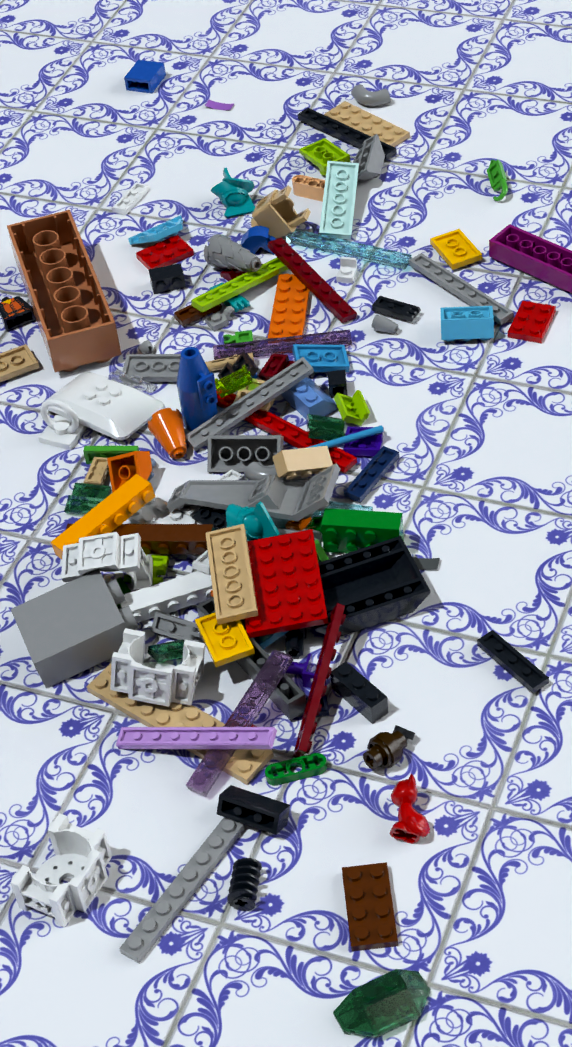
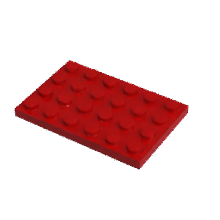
[245,529,329,638]

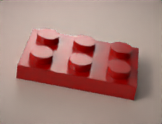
[136,235,194,270]
[508,301,556,343]

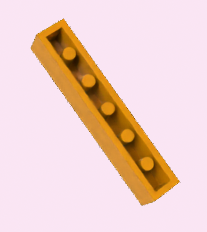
[51,474,155,559]

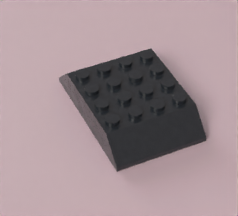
[314,536,430,637]

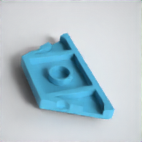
[128,215,183,245]

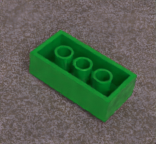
[321,508,404,553]

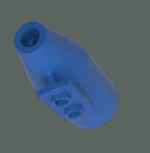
[177,347,218,432]

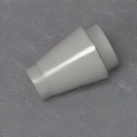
[371,315,398,334]

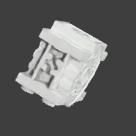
[61,532,153,592]
[110,628,206,707]
[10,813,112,927]

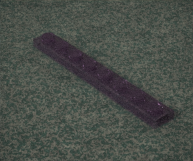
[213,329,352,360]
[186,649,293,797]

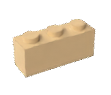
[272,446,333,480]

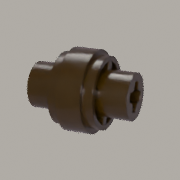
[363,731,407,770]

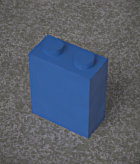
[124,60,166,94]

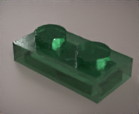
[148,640,185,663]

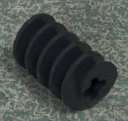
[227,858,262,911]

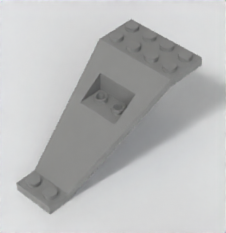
[166,463,341,521]

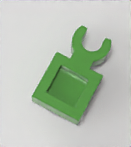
[223,330,254,348]

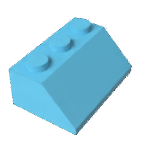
[440,306,494,341]

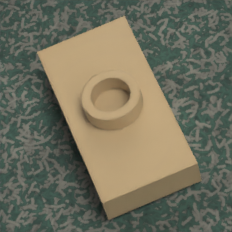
[84,457,109,488]

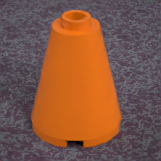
[147,408,187,459]

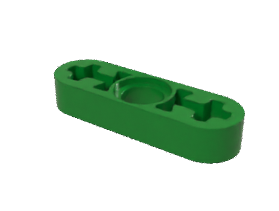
[265,753,327,786]

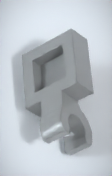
[205,306,236,332]

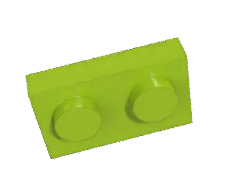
[334,390,370,426]

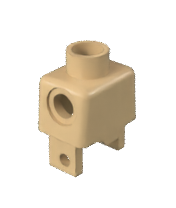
[251,185,311,239]

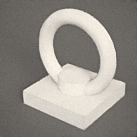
[39,399,88,451]

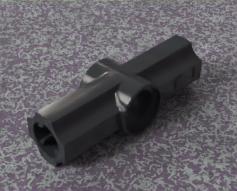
[285,628,306,659]

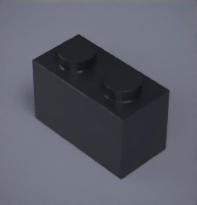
[148,263,186,294]

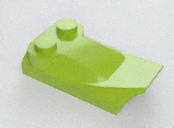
[299,138,350,177]

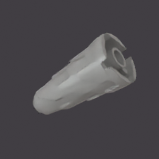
[204,234,261,272]

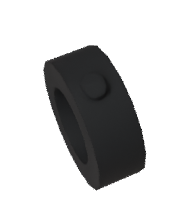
[393,725,415,740]

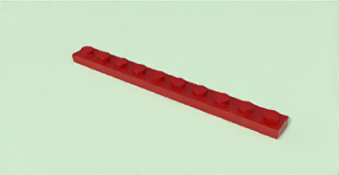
[216,387,357,473]

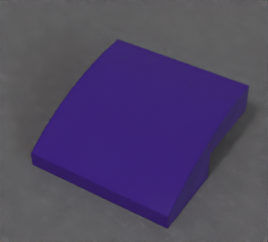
[343,426,384,457]

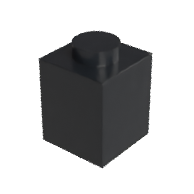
[327,370,348,398]

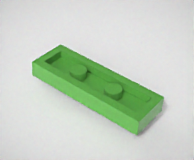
[83,446,139,464]

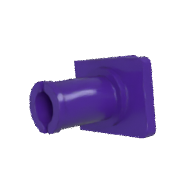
[284,653,327,688]

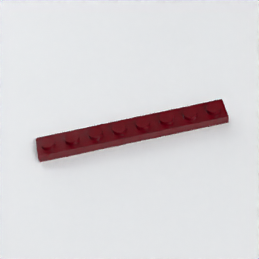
[268,238,357,323]
[292,603,346,758]

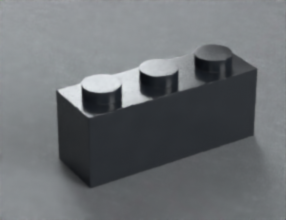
[330,661,389,724]
[217,785,290,835]

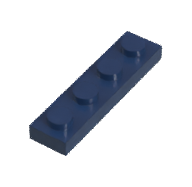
[344,446,399,503]

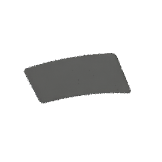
[412,557,440,570]

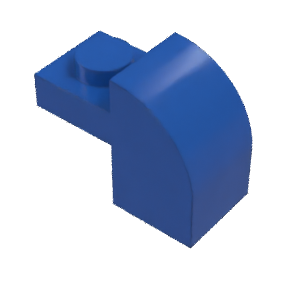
[240,226,276,255]

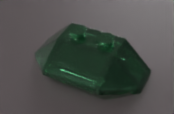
[333,969,430,1038]

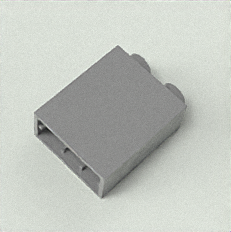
[11,569,139,688]

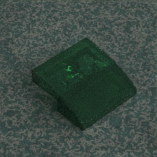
[307,414,346,441]
[64,483,112,515]

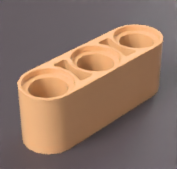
[292,175,325,202]

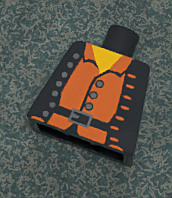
[0,296,36,332]

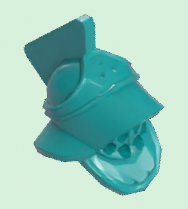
[211,168,255,218]
[226,502,280,541]

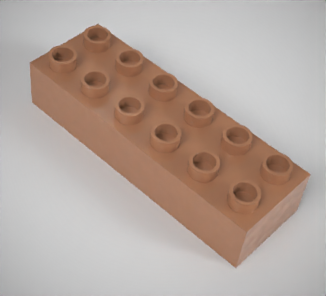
[7,210,122,372]

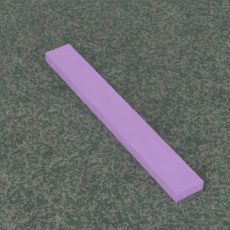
[116,727,277,749]

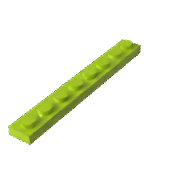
[191,257,288,313]

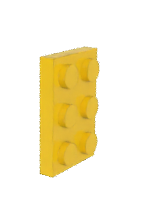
[430,229,482,270]
[195,612,255,667]

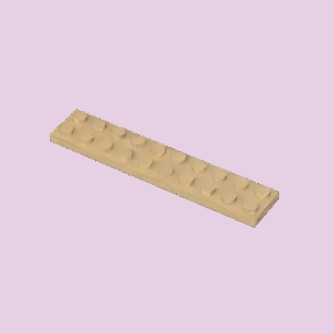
[87,662,274,785]

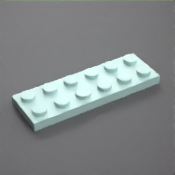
[319,161,359,240]

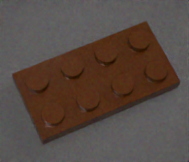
[342,862,398,952]

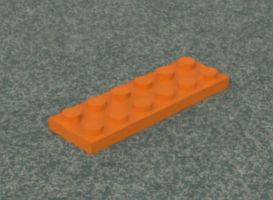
[268,274,310,343]

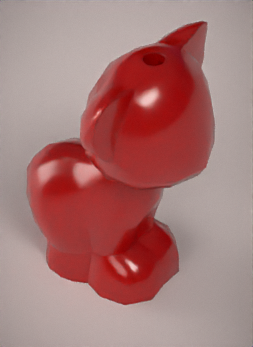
[389,774,430,844]

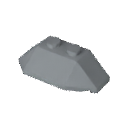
[353,134,385,181]

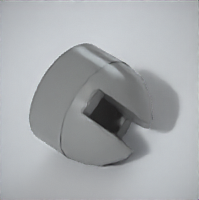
[138,340,153,354]

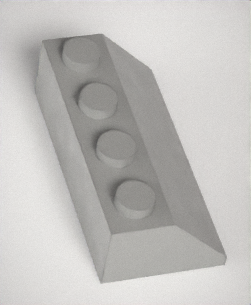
[207,435,284,472]

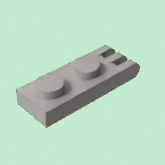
[151,612,202,642]

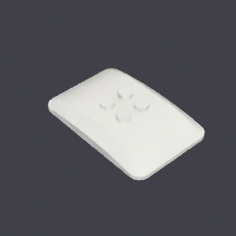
[45,372,164,440]

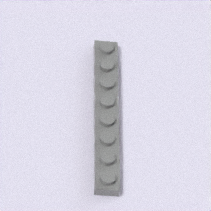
[409,253,513,325]
[185,357,314,452]
[119,817,245,963]

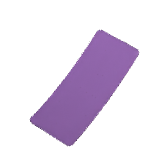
[205,100,234,110]

